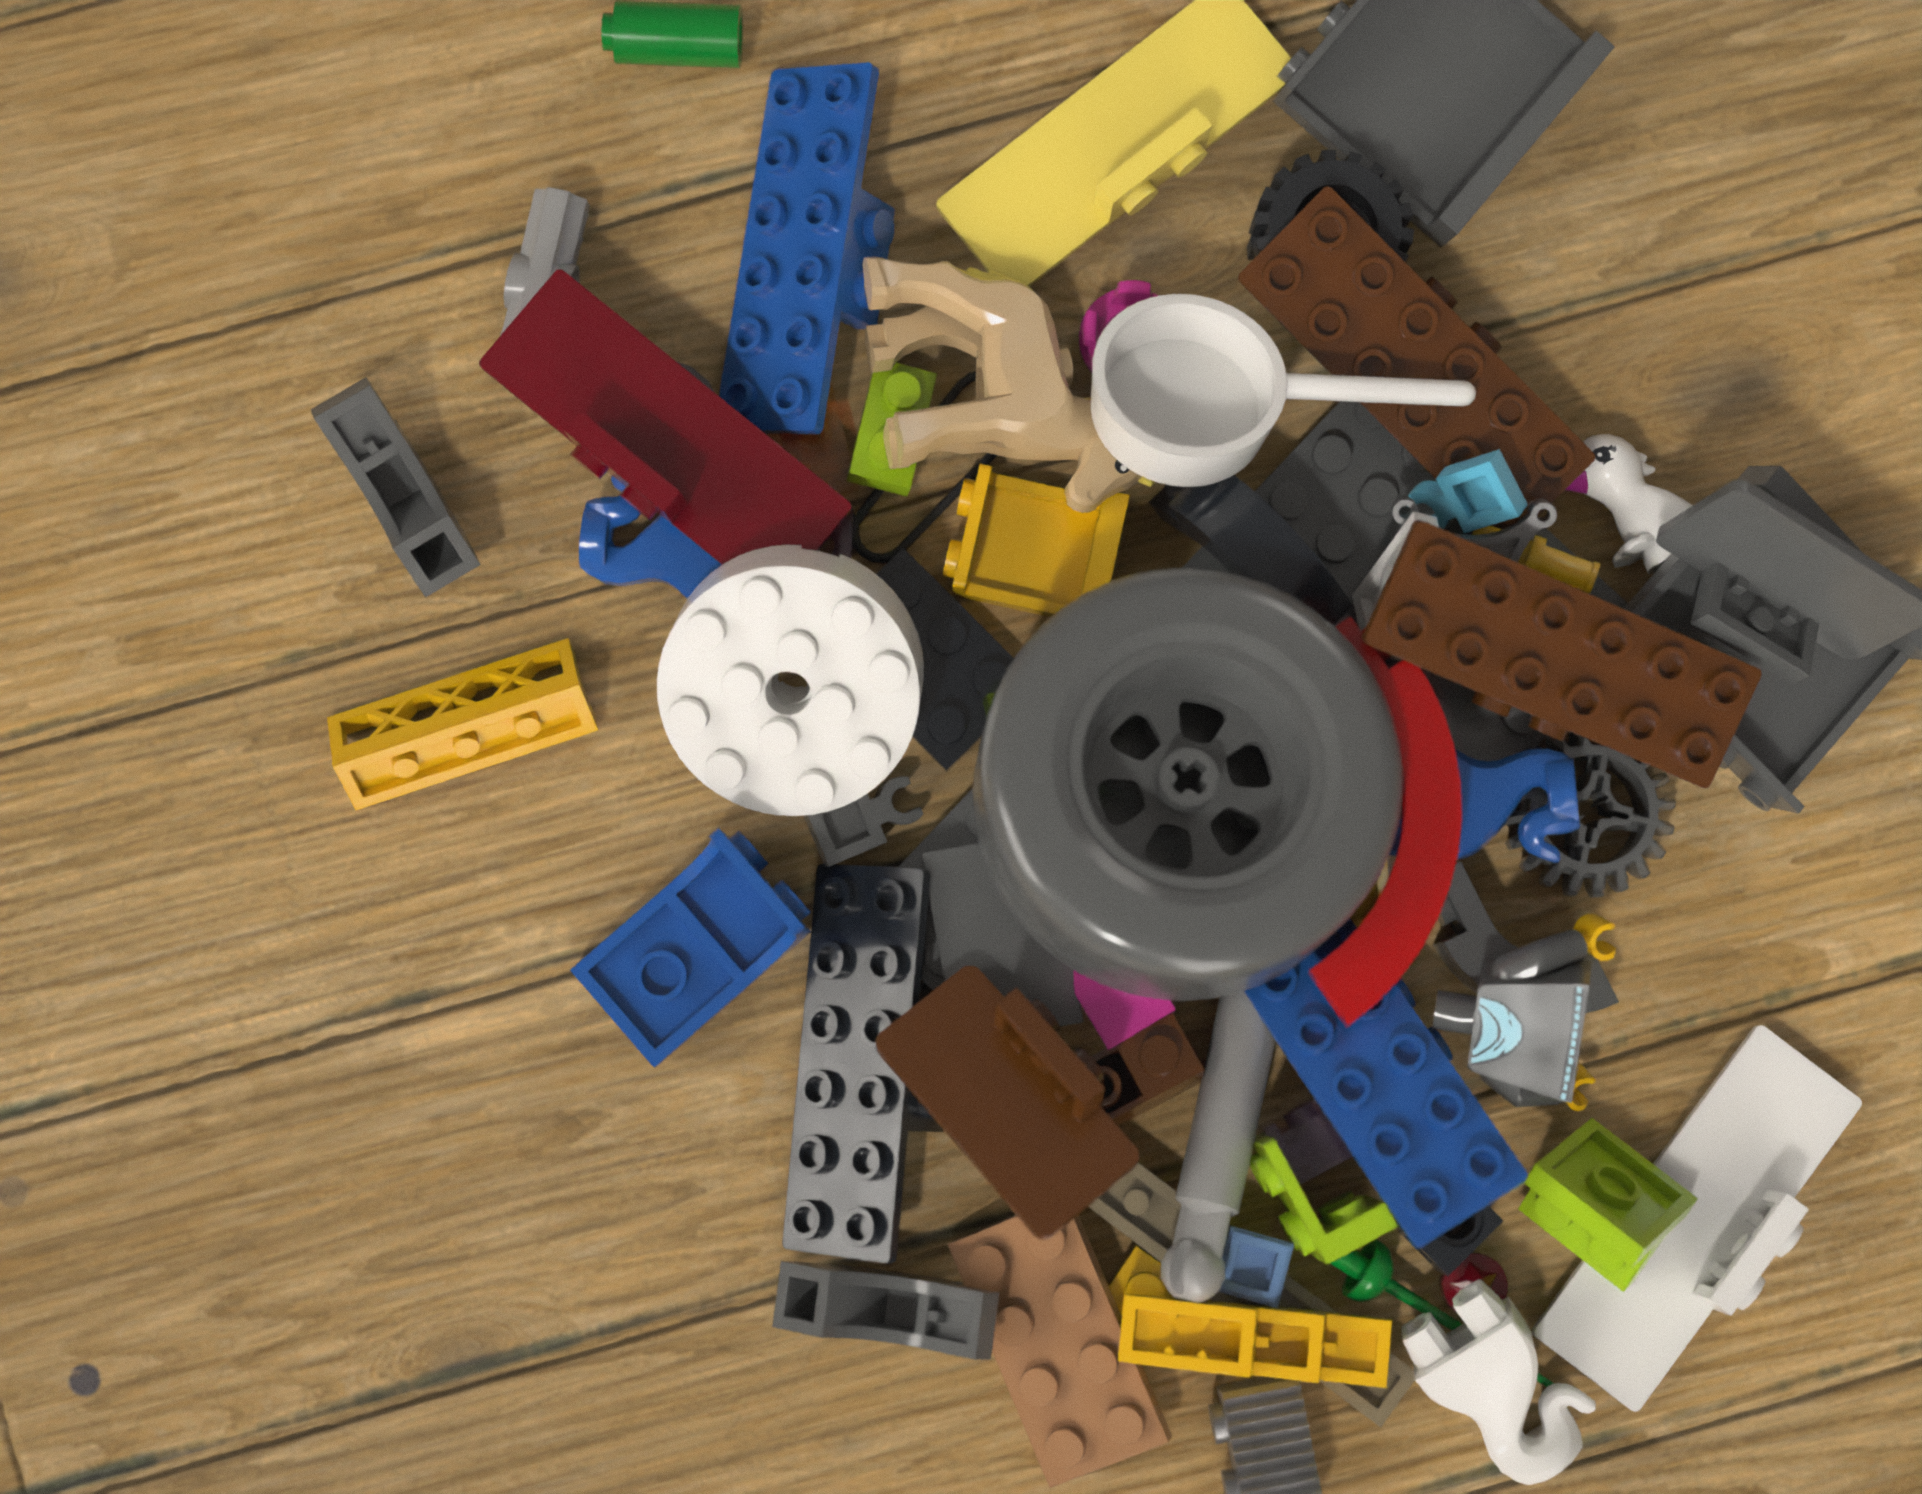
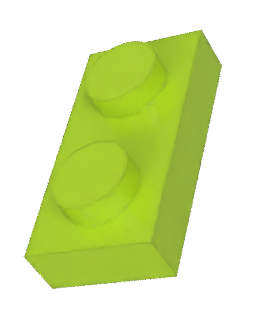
[846,363,937,497]

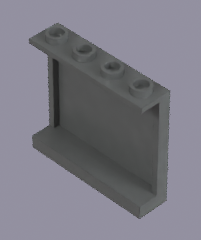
[1273,0,1615,247]
[1624,466,1922,814]

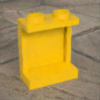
[943,464,1130,617]

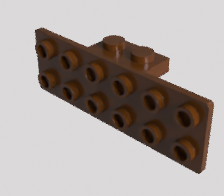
[1238,187,1595,529]
[1362,520,1762,788]

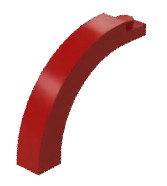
[1308,616,1462,1028]

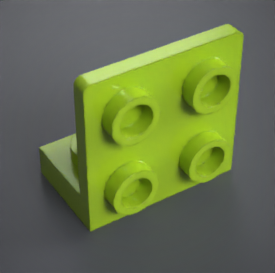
[1249,1134,1398,1265]

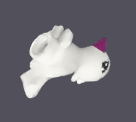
[1565,434,1693,574]

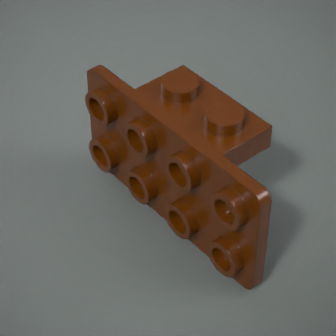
[876,965,1139,1240]

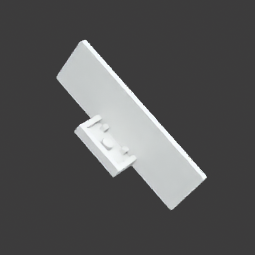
[1532,1025,1862,1412]

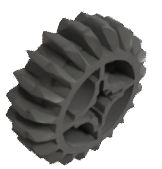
[1505,731,1676,898]

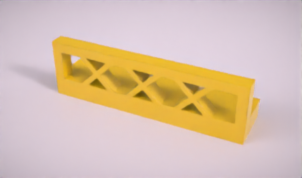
[327,638,598,810]

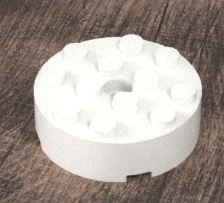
[657,545,924,816]

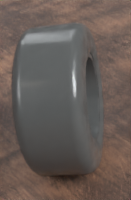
[973,567,1403,1001]

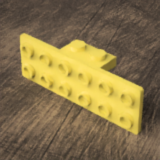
[936,0,1291,287]

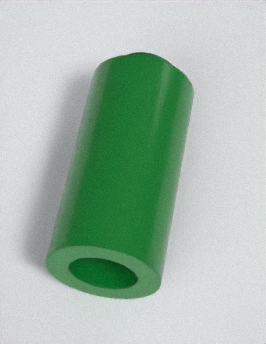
[601,0,743,68]

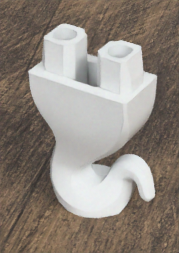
[1401,1279,1596,1485]

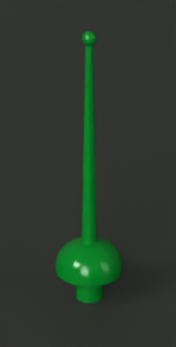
[1330,1239,1555,1387]

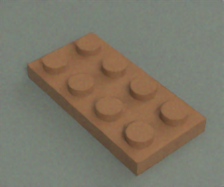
[947,1215,1172,1488]

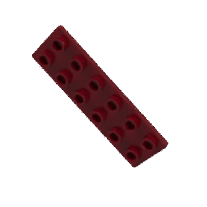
[479,269,852,565]

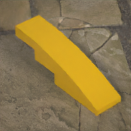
[1118,1294,1393,1388]

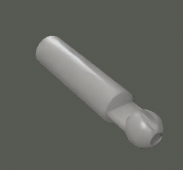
[1161,991,1276,1303]

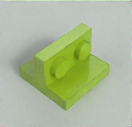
[1518,1118,1698,1292]

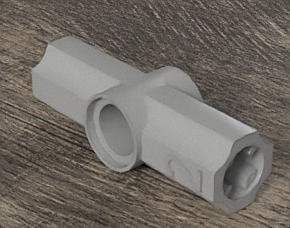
[500,187,590,335]

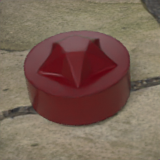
[1439,1252,1508,1313]

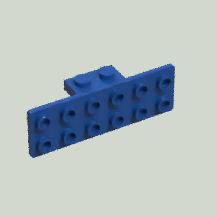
[719,62,895,434]
[1243,918,1528,1248]

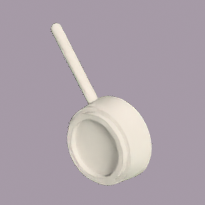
[1091,294,1476,487]

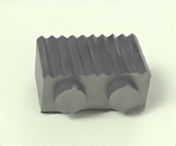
[1208,1377,1322,1494]

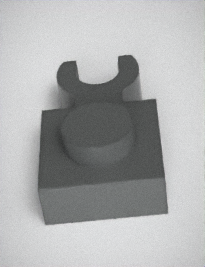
[804,776,923,867]

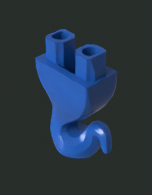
[579,476,721,599]
[1389,749,1580,863]

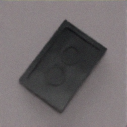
[876,548,1014,772]

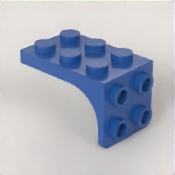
[570,827,811,1068]

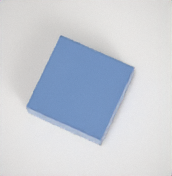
[1219,1225,1294,1308]

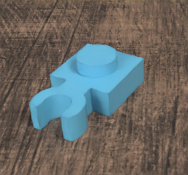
[1407,449,1528,533]

